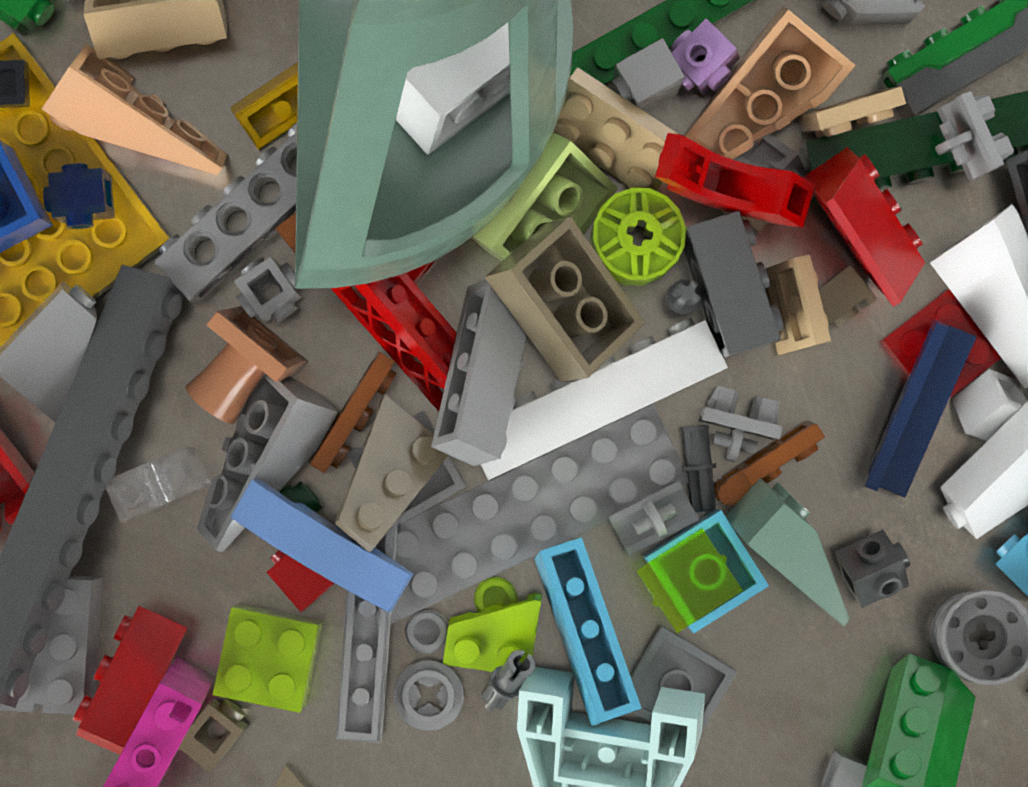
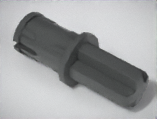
[666,279,701,314]
[681,425,717,512]
[481,650,535,712]

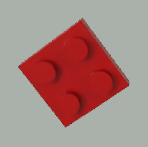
[880,288,1001,398]

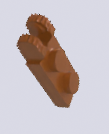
[714,420,825,507]

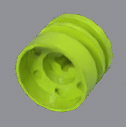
[590,187,686,288]

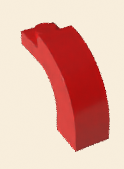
[655,133,815,228]

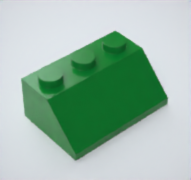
[862,653,976,787]

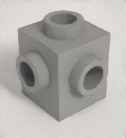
[234,256,302,323]

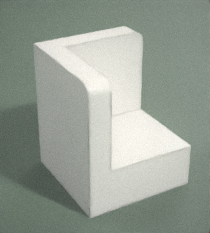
[952,369,1027,441]

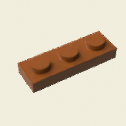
[309,351,397,474]

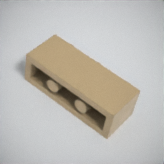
[83,0,227,59]

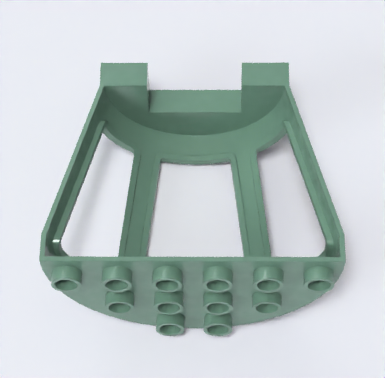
[295,0,573,289]

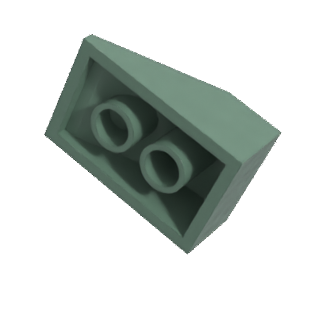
[725,478,850,626]

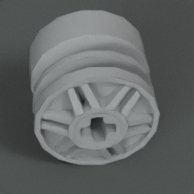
[930,590,1028,686]

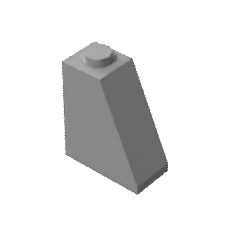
[0,281,97,423]

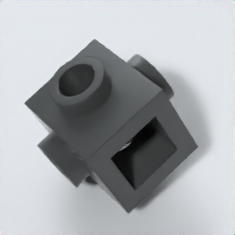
[835,530,910,608]

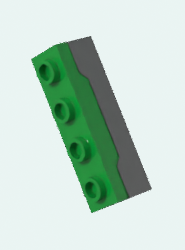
[879,0,1028,119]

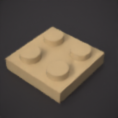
[797,86,906,137]

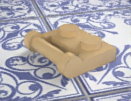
[766,255,831,356]

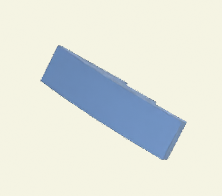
[230,479,413,612]

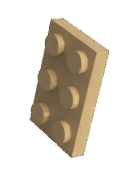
[553,67,678,191]

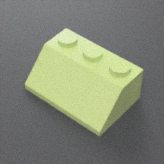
[471,132,618,262]

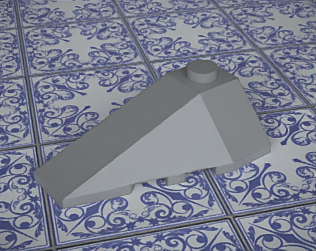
[197,374,338,552]

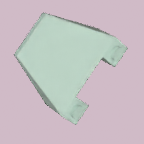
[517,667,705,787]

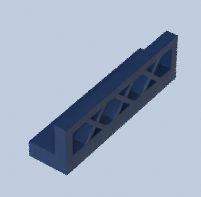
[864,319,976,498]

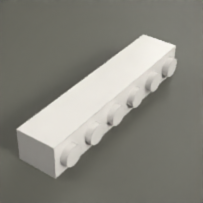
[481,318,728,480]

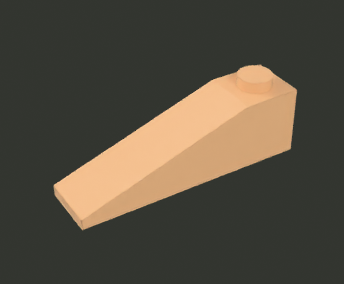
[684,6,856,160]
[42,43,228,175]

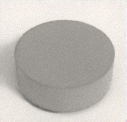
[405,609,448,654]

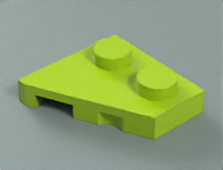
[443,593,542,672]

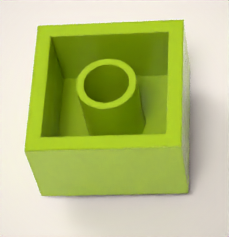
[213,603,324,713]

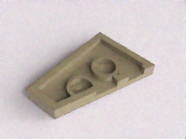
[335,394,449,552]

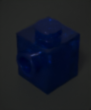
[43,163,115,229]

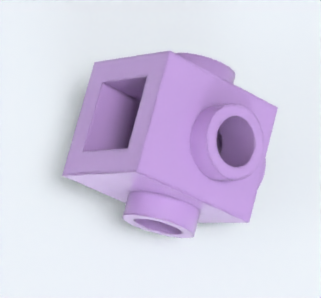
[671,19,740,95]

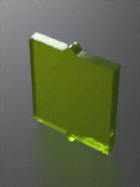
[636,528,743,633]

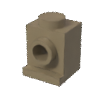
[818,265,878,328]
[179,699,249,773]

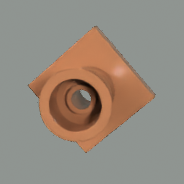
[185,306,308,424]

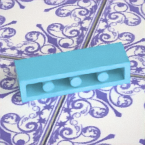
[534,537,642,726]

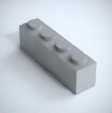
[431,279,527,466]

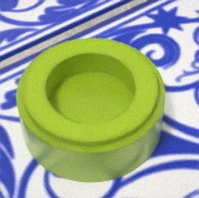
[474,576,517,613]

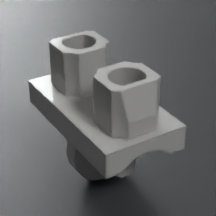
[935,91,1014,182]
[698,386,783,462]
[608,481,699,556]

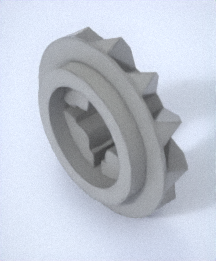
[394,660,464,731]

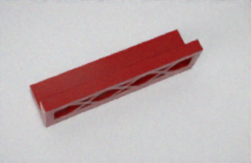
[331,273,457,411]

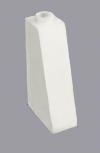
[930,204,1028,389]
[940,401,1028,539]

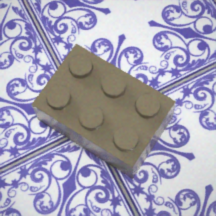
[485,216,645,382]

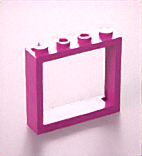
[103,656,215,787]

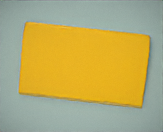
[230,62,298,150]

